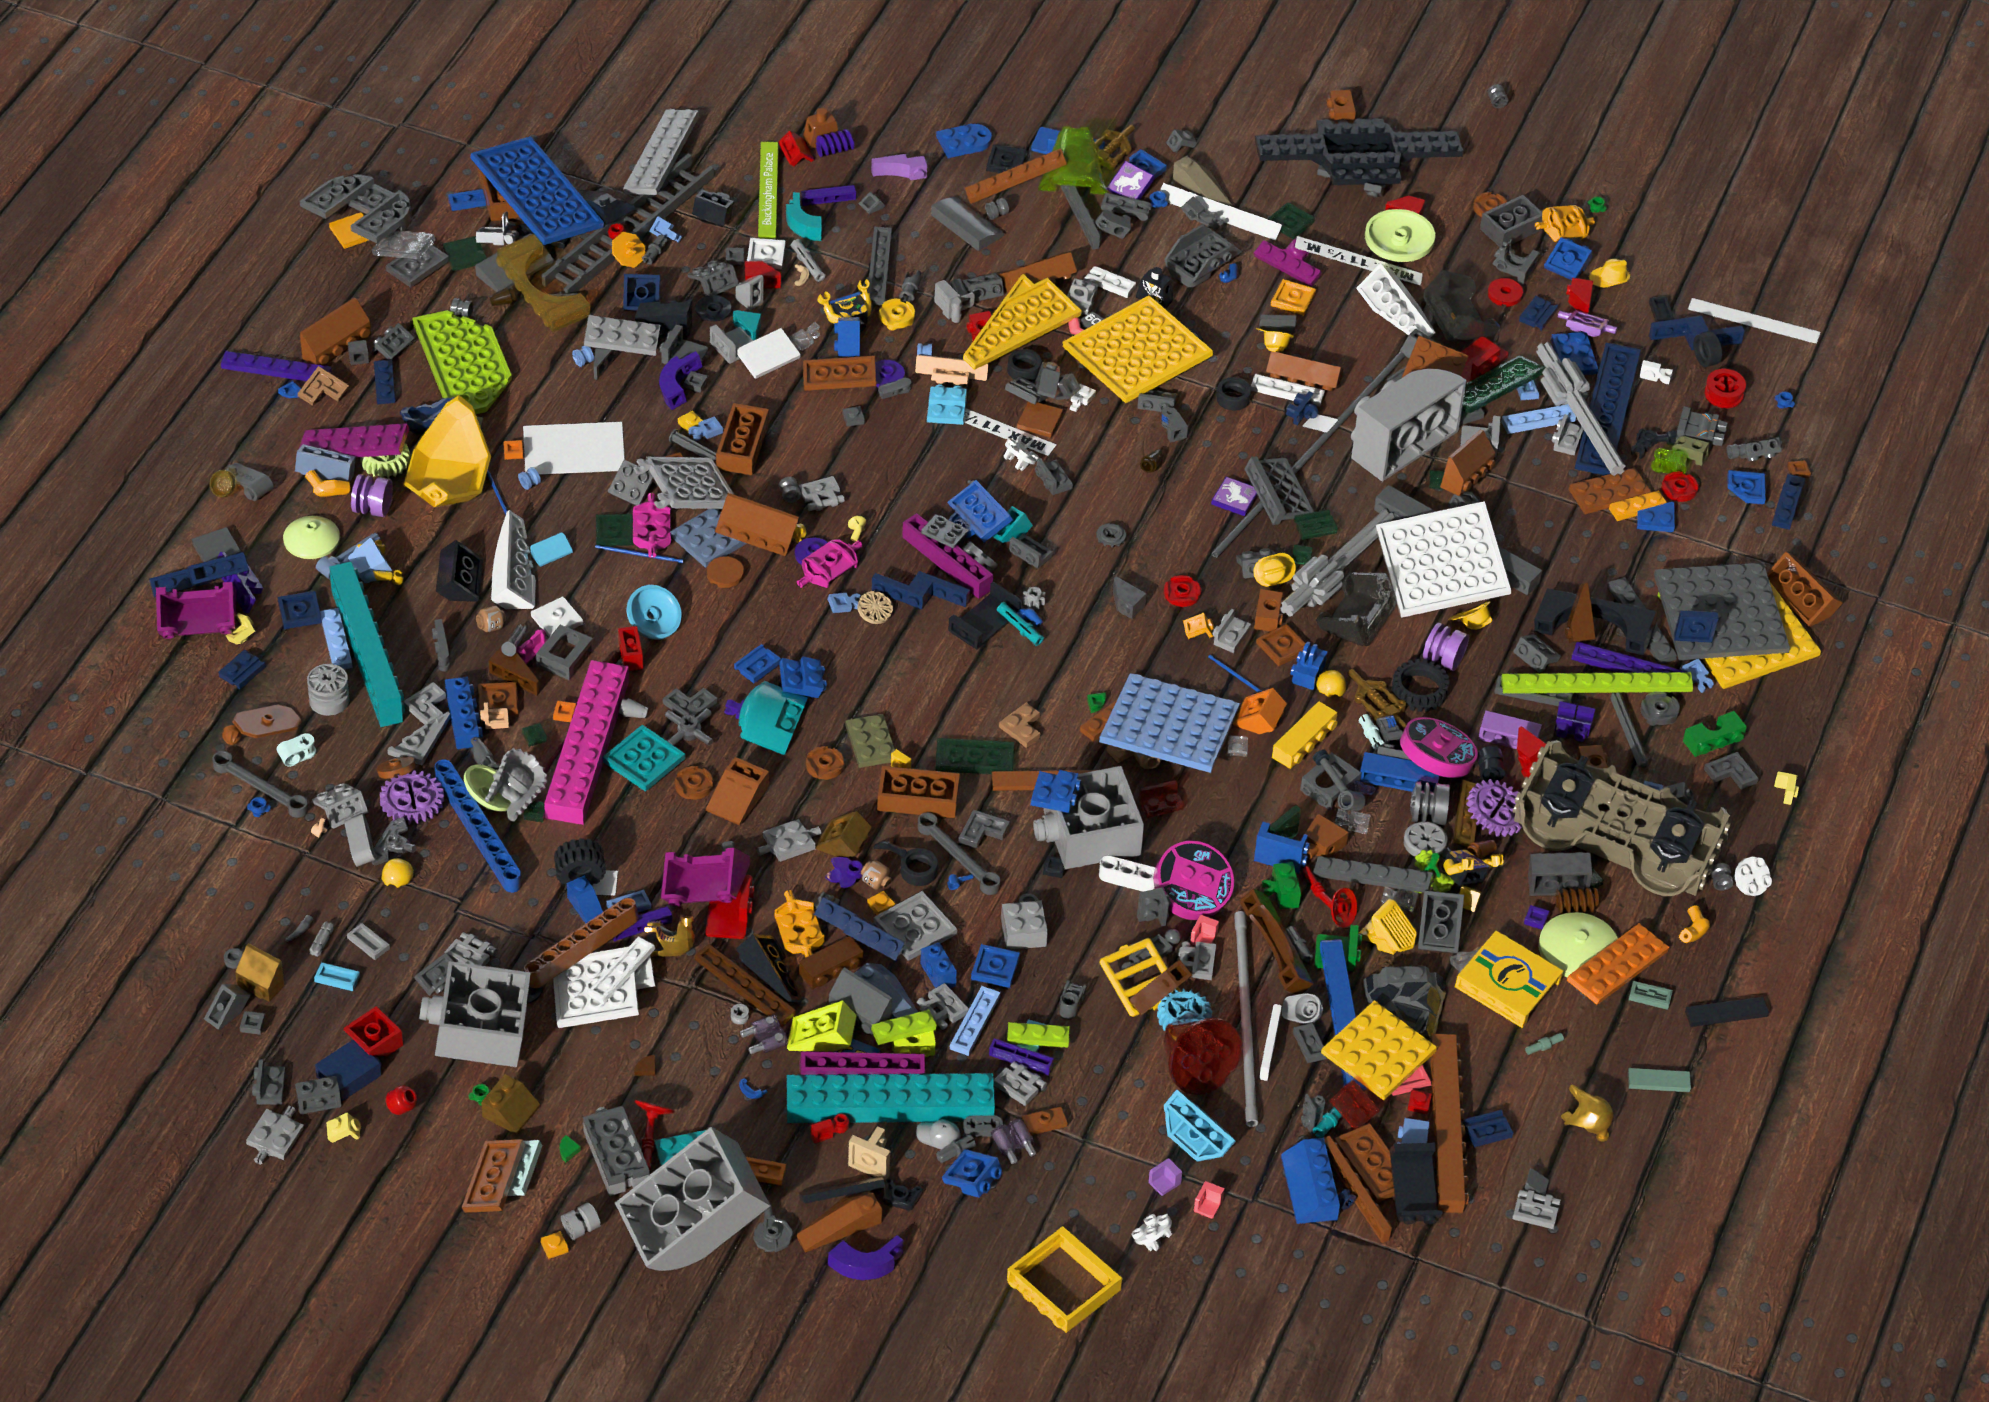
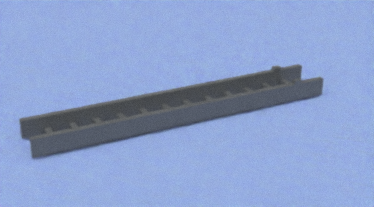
[542,153,714,294]

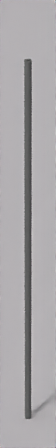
[1212,305,1448,558]

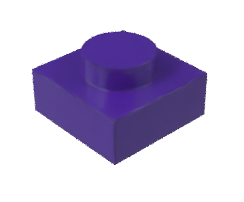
[1524,905,1549,930]

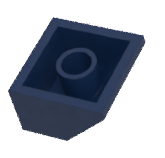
[623,274,661,310]

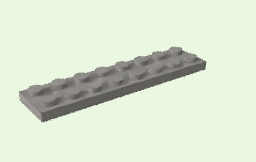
[623,109,699,195]

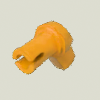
[305,470,350,497]
[1679,905,1710,943]

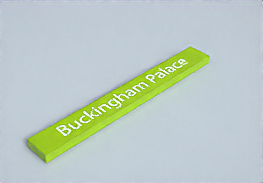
[758,142,778,240]

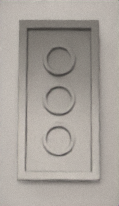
[584,315,660,356]

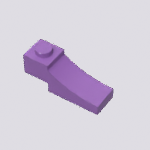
[871,154,927,180]

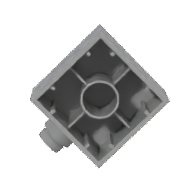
[1033,766,1144,869]
[419,961,530,1067]

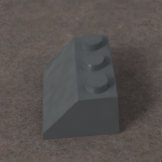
[829,967,892,1036]

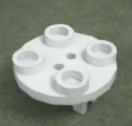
[1004,438,1039,471]
[1733,857,1772,896]
[1131,1214,1172,1251]

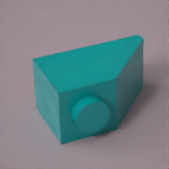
[992,506,1033,543]

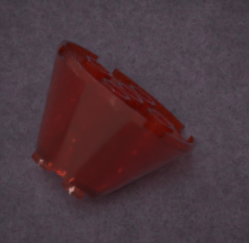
[1164,1018,1241,1095]

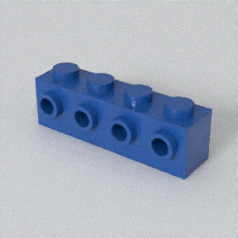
[445,677,483,749]
[1360,752,1439,792]

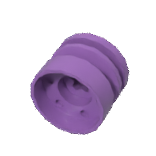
[351,474,393,517]
[1423,623,1469,671]

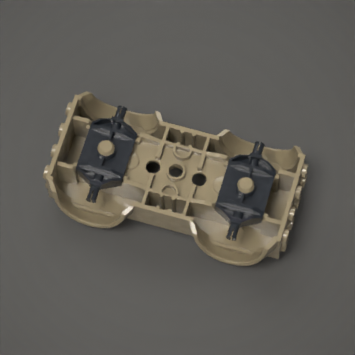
[1513,740,1731,896]

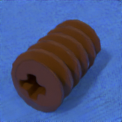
[1555,887,1599,914]

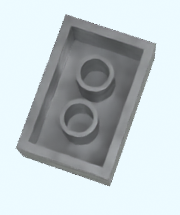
[1480,195,1542,248]
[1528,852,1592,896]

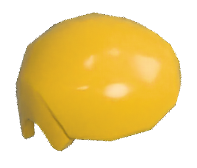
[1316,670,1346,698]
[381,858,413,888]

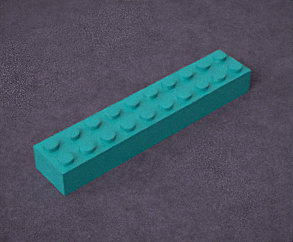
[329,562,405,727]
[787,1073,995,1123]

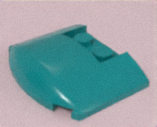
[739,681,808,755]

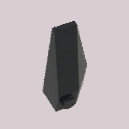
[579,190,635,225]
[736,934,802,1003]

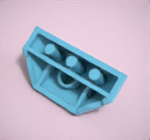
[1164,1090,1235,1162]

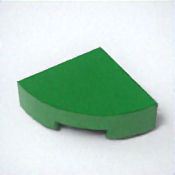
[1087,692,1106,713]
[560,1135,581,1163]

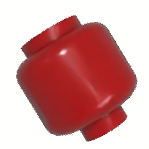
[386,1085,417,1115]

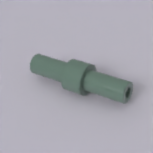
[1525,1033,1564,1055]

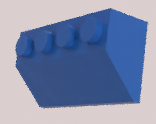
[1281,1138,1340,1224]

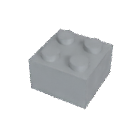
[1001,901,1047,950]

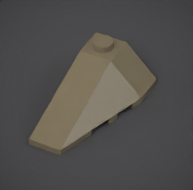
[1173,156,1232,207]

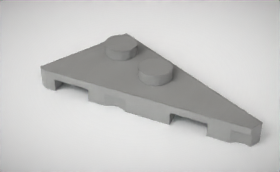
[388,712,451,765]

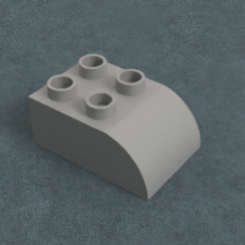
[1351,369,1466,482]
[615,1127,770,1271]

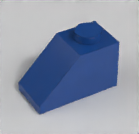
[567,875,603,924]

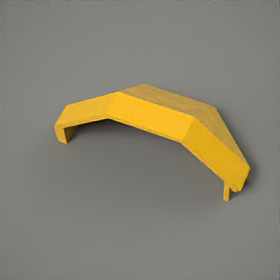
[404,395,491,507]

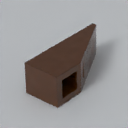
[1129,959,1192,1016]

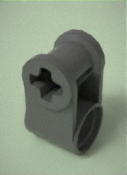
[1059,980,1087,1019]

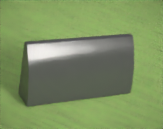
[931,197,1004,251]
[475,233,553,292]

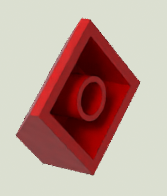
[1517,726,1546,778]
[344,1006,403,1056]

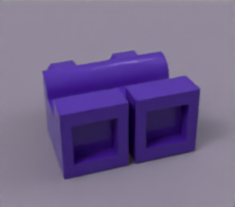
[1554,701,1595,742]

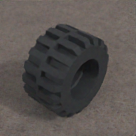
[554,838,606,887]

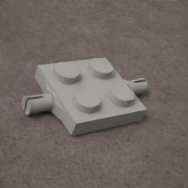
[757,819,821,862]
[246,1106,304,1164]

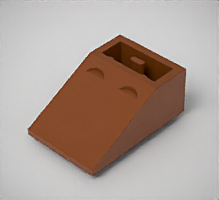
[706,757,769,825]

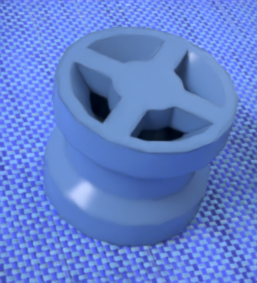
[917,343,932,356]
[572,346,594,367]
[518,467,541,490]

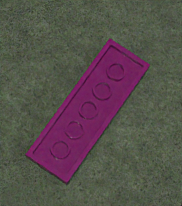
[298,424,410,457]

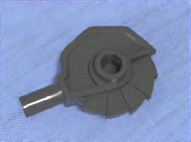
[753,1203,793,1252]

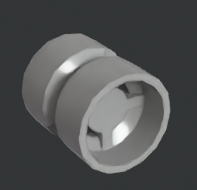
[561,1202,600,1240]

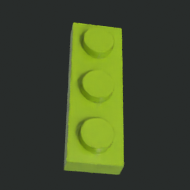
[871,1010,936,1045]
[1007,1022,1069,1047]

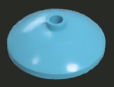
[627,585,681,640]

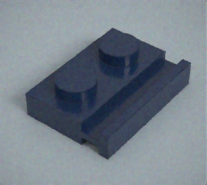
[1519,296,1558,331]
[218,649,266,690]
[1463,1110,1513,1147]

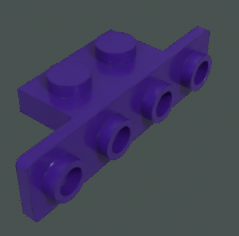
[217,552,263,613]

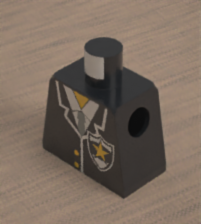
[1136,267,1174,309]

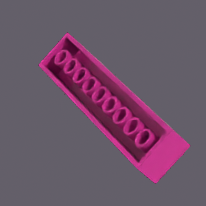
[544,660,629,825]

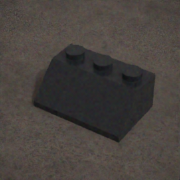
[436,540,484,602]

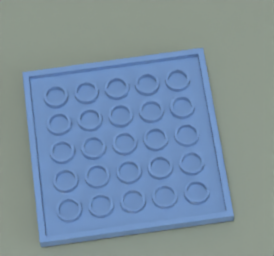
[1099,673,1240,773]

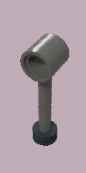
[1313,749,1365,811]

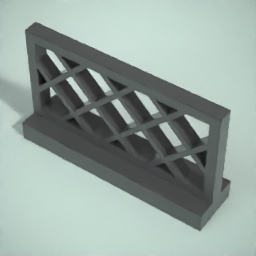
[1245,456,1315,525]

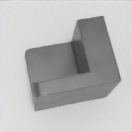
[1055,373,1081,400]

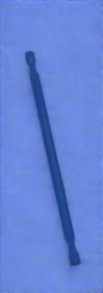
[487,470,508,515]
[595,545,683,563]
[1208,655,1262,693]

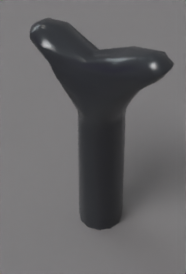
[873,836,907,857]

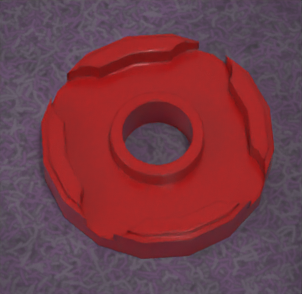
[1488,278,1523,307]
[1661,471,1698,502]
[1164,575,1201,607]

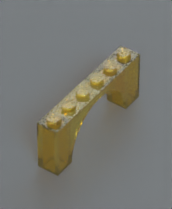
[496,234,590,332]

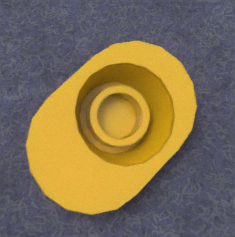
[1589,259,1630,288]
[1256,328,1294,352]
[1253,553,1296,587]
[1448,601,1492,630]

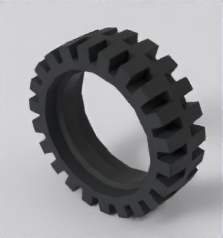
[1392,659,1449,712]

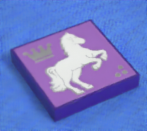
[1107,161,1155,200]
[1211,477,1258,516]

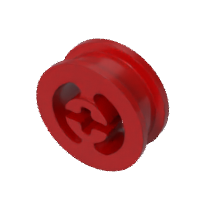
[1704,369,1746,408]

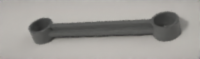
[212,751,308,818]
[917,812,1000,895]

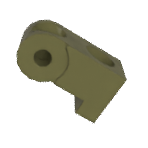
[1672,436,1709,466]

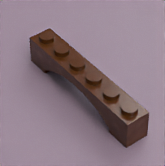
[1239,889,1314,995]

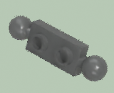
[1121,929,1181,978]

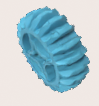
[1157,988,1212,1039]

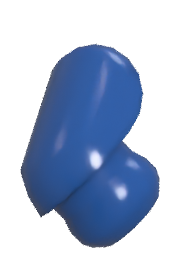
[1017,609,1043,627]

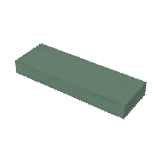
[1628,1068,1691,1092]

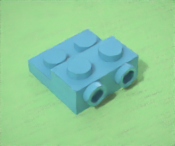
[927,385,967,425]

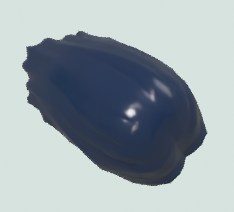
[400,397,455,435]

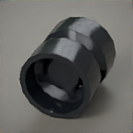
[1477,746,1505,783]

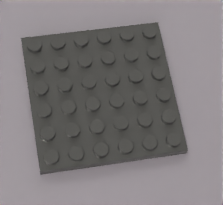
[1654,563,1790,660]

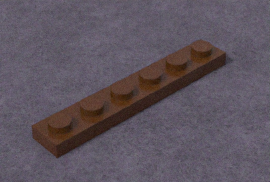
[695,944,796,1027]

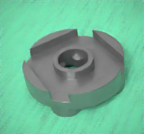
[963,542,998,573]
[1640,692,1680,726]

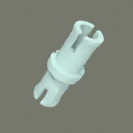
[1359,714,1384,749]

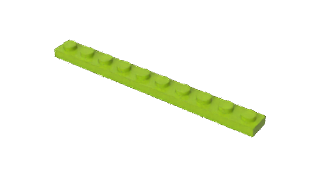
[1501,672,1693,693]

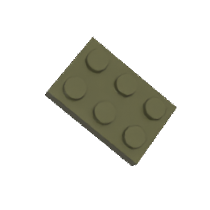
[845,714,895,768]

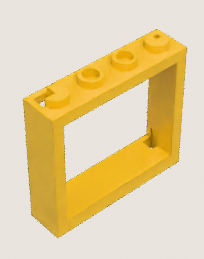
[1007,1226,1122,1333]

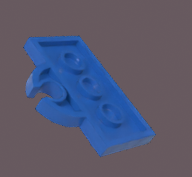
[947,480,1013,543]

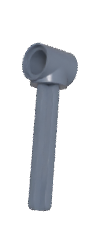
[316,533,381,580]

